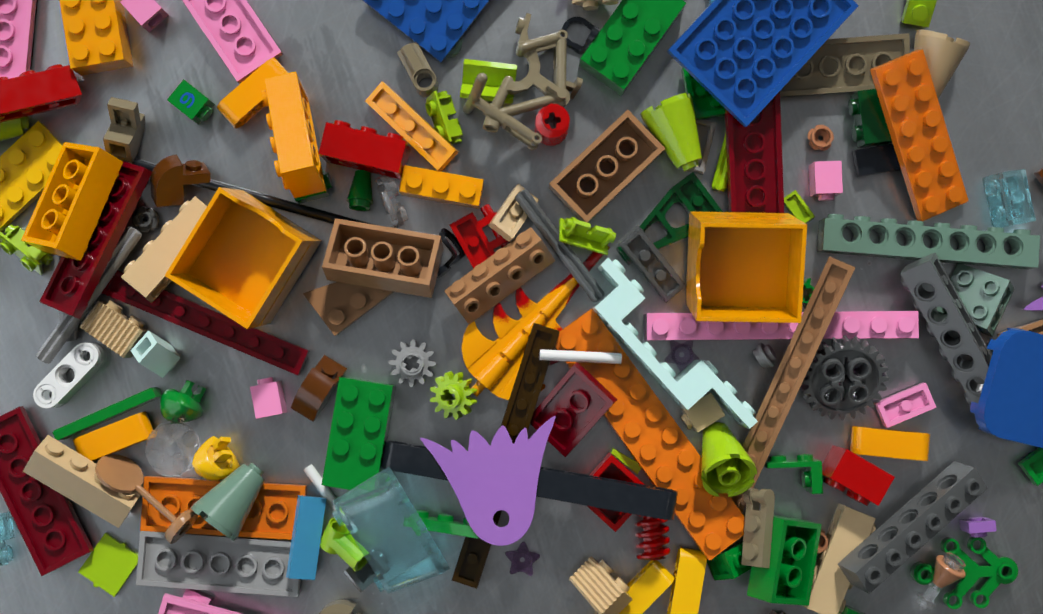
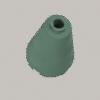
[190,463,265,541]

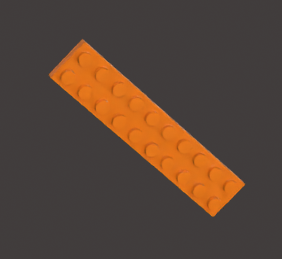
[554,308,745,561]

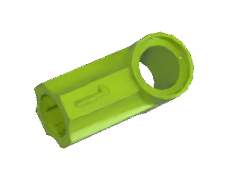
[320,518,372,572]

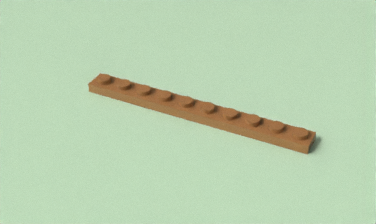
[731,256,856,512]

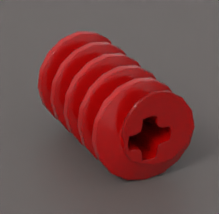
[535,103,570,146]
[635,514,670,560]

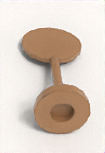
[95,454,198,544]

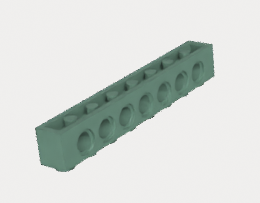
[817,214,1040,270]

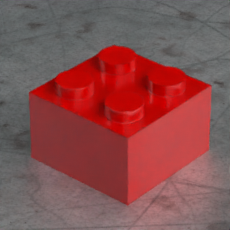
[822,445,895,506]
[587,452,645,532]

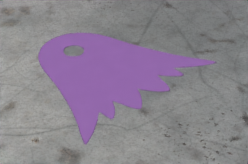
[420,416,556,546]

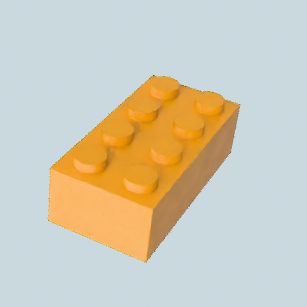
[59,0,134,76]
[262,71,326,198]
[21,142,123,261]

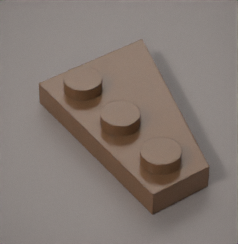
[303,282,394,336]

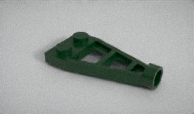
[616,172,723,265]

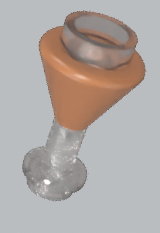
[916,552,966,611]

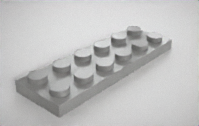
[136,531,301,597]

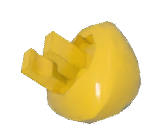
[192,436,240,481]

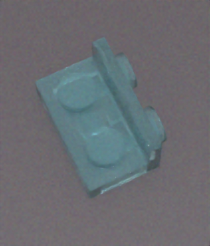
[983,169,1036,228]

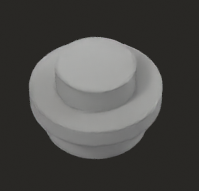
[753,343,777,369]

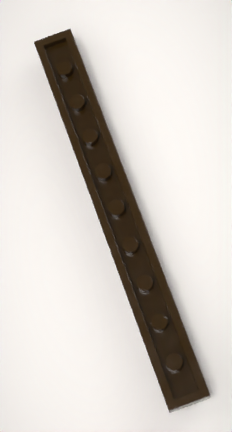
[452,323,560,589]

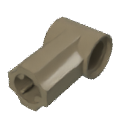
[397,42,439,98]

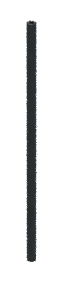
[132,158,374,225]

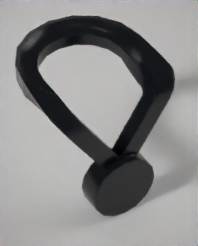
[561,17,600,54]
[437,228,465,278]

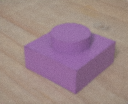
[959,517,997,537]

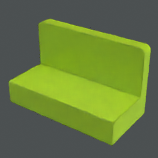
[460,59,517,103]

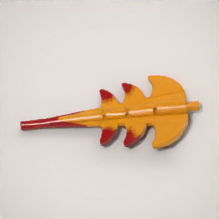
[461,246,610,400]

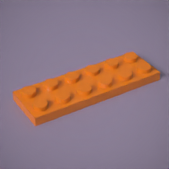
[870,49,969,221]
[140,476,307,540]

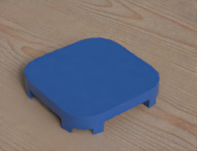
[970,328,1043,448]

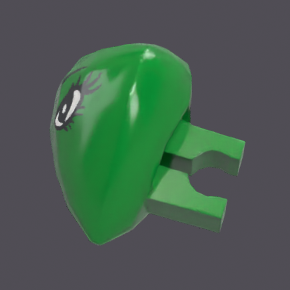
[160,380,206,423]

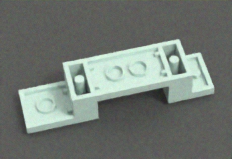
[593,258,758,429]

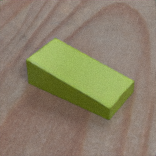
[784,190,815,224]
[610,447,641,475]

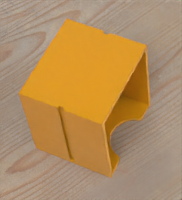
[165,187,322,329]
[685,211,807,323]

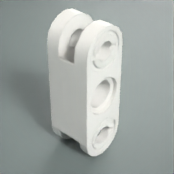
[33,342,107,408]

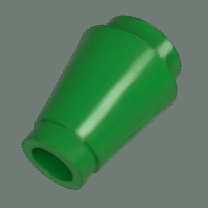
[346,170,373,211]

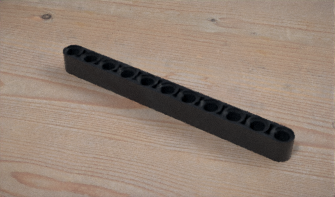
[381,441,678,520]

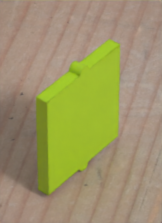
[78,532,138,597]

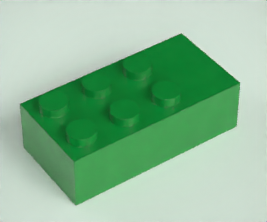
[579,0,686,96]
[321,377,396,494]

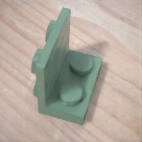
[937,263,1015,337]

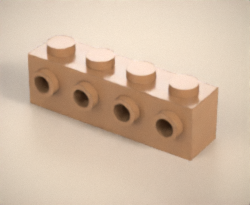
[444,227,555,324]

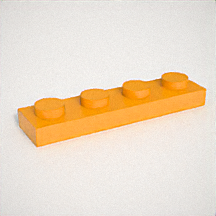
[365,81,458,172]

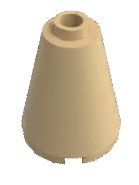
[914,29,970,99]

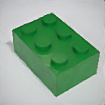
[747,515,822,606]

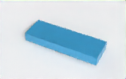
[286,495,327,580]

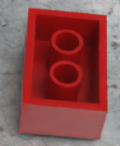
[318,120,411,180]

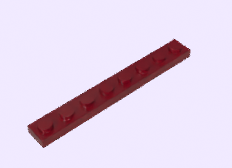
[101,270,310,375]

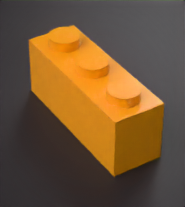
[399,165,484,210]

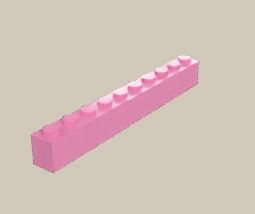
[643,311,919,341]

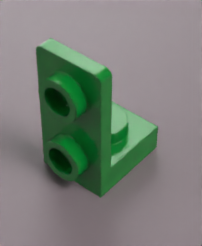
[764,454,823,494]
[707,541,752,581]

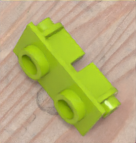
[425,91,463,145]
[559,217,616,255]
[0,224,53,276]

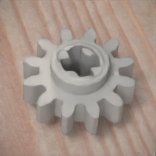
[388,339,437,387]

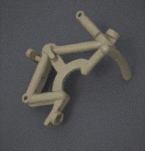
[463,13,583,150]

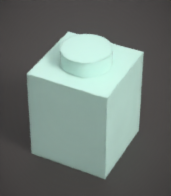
[130,330,180,378]

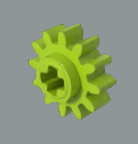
[430,371,477,420]

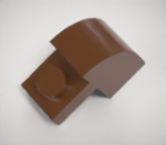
[150,154,210,207]
[291,355,347,422]

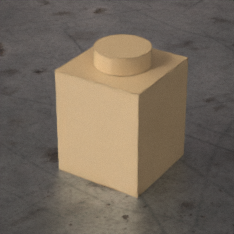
[680,392,725,432]

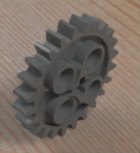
[800,335,889,420]

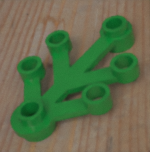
[910,537,1018,609]

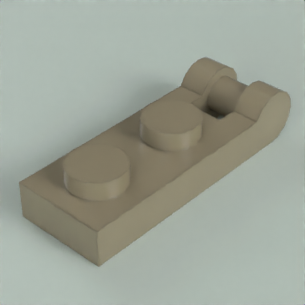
[741,488,775,568]

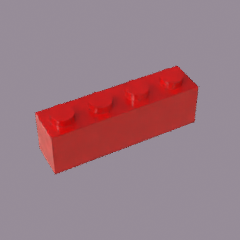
[0,64,82,123]

